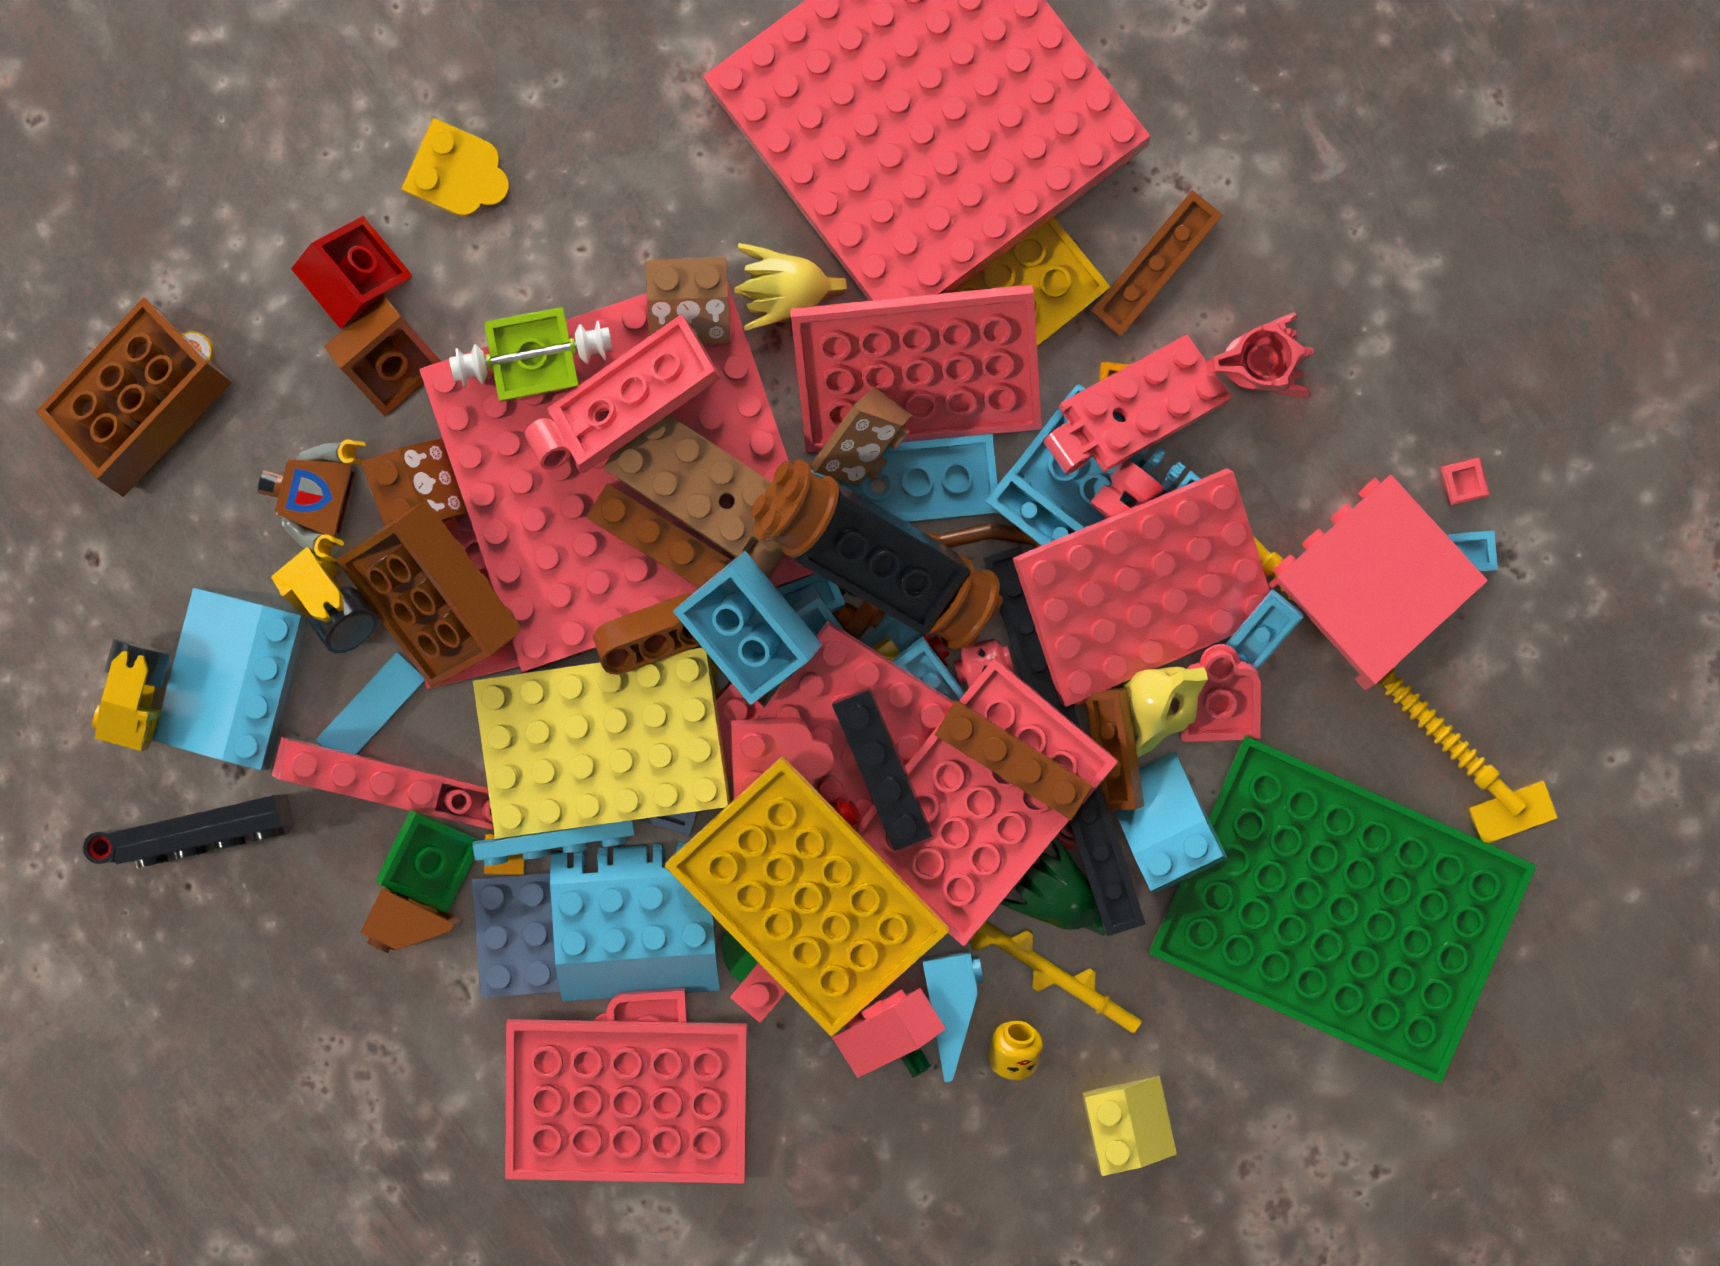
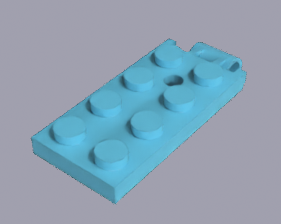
[811,434,1000,523]

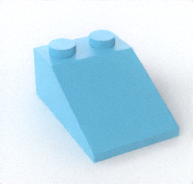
[1115,751,1228,893]
[922,949,984,1082]

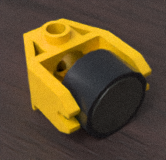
[271,547,378,654]
[92,639,171,751]

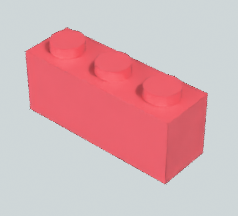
[832,988,946,1078]

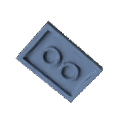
[471,872,560,998]

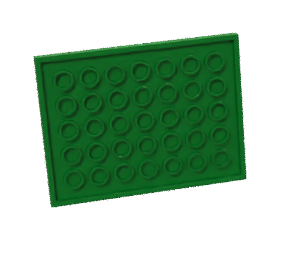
[1148,736,1537,1084]

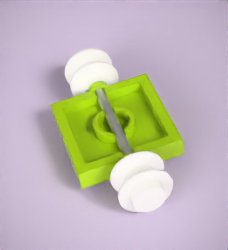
[449,307,613,403]

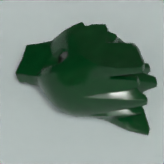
[1001,837,1106,936]

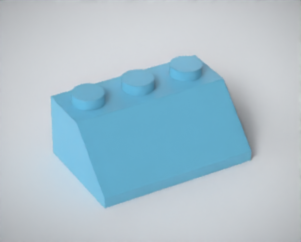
[673,551,822,705]

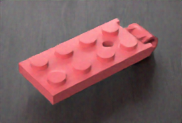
[525,314,721,474]
[1043,334,1232,475]

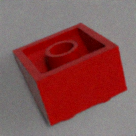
[291,216,413,330]

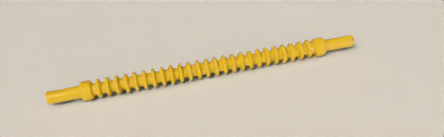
[1253,536,1526,816]

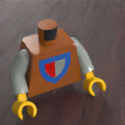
[258,439,366,563]

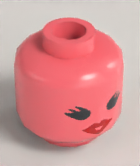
[954,639,1014,688]

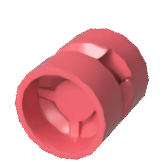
[1090,460,1164,518]

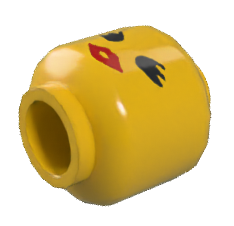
[988,1021,1043,1080]

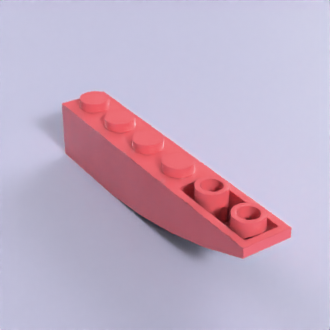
[272,737,494,830]

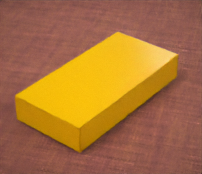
[1467,781,1558,843]

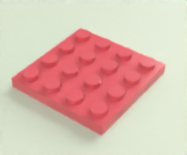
[756,620,954,819]

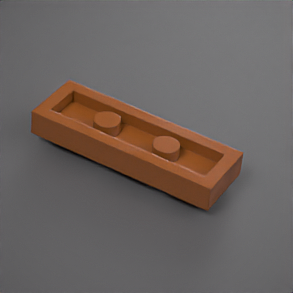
[1085,688,1144,810]

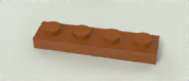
[1090,190,1223,337]
[586,483,732,588]
[934,700,1094,820]

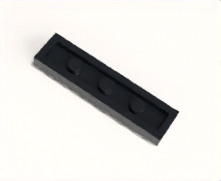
[832,687,933,851]

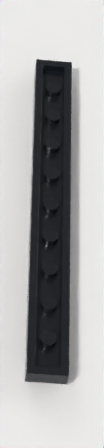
[983,546,1146,937]

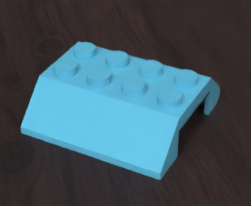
[985,383,1201,546]
[550,842,720,1002]

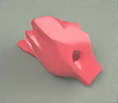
[1205,312,1314,398]

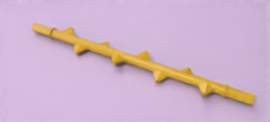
[971,921,1142,1034]

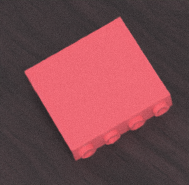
[1269,474,1488,690]

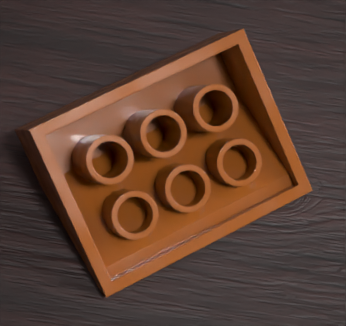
[36,297,232,497]
[336,499,523,688]

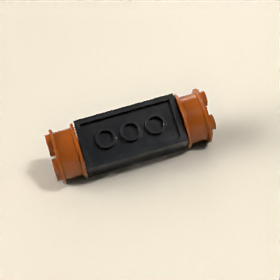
[751,460,1003,650]

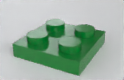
[375,809,479,913]

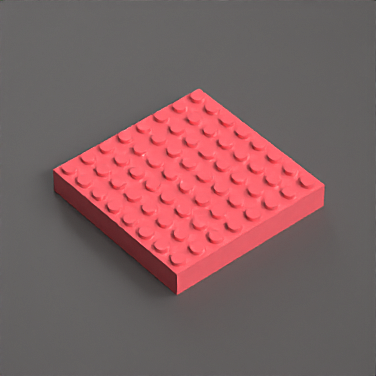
[703,0,1150,301]
[419,285,816,673]

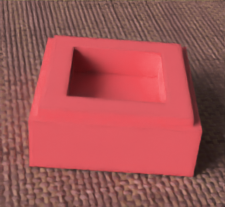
[1440,458,1490,506]

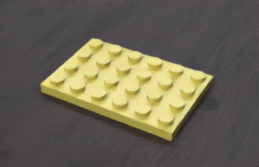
[473,648,731,839]

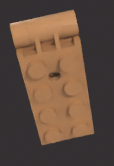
[603,414,785,579]

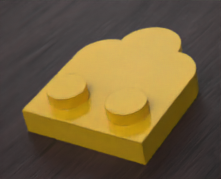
[401,118,509,217]

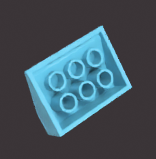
[153,588,308,770]

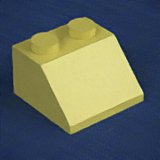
[1082,1076,1177,1176]

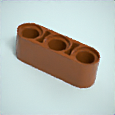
[593,593,700,675]

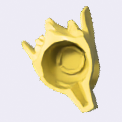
[734,243,847,331]
[1116,666,1208,758]

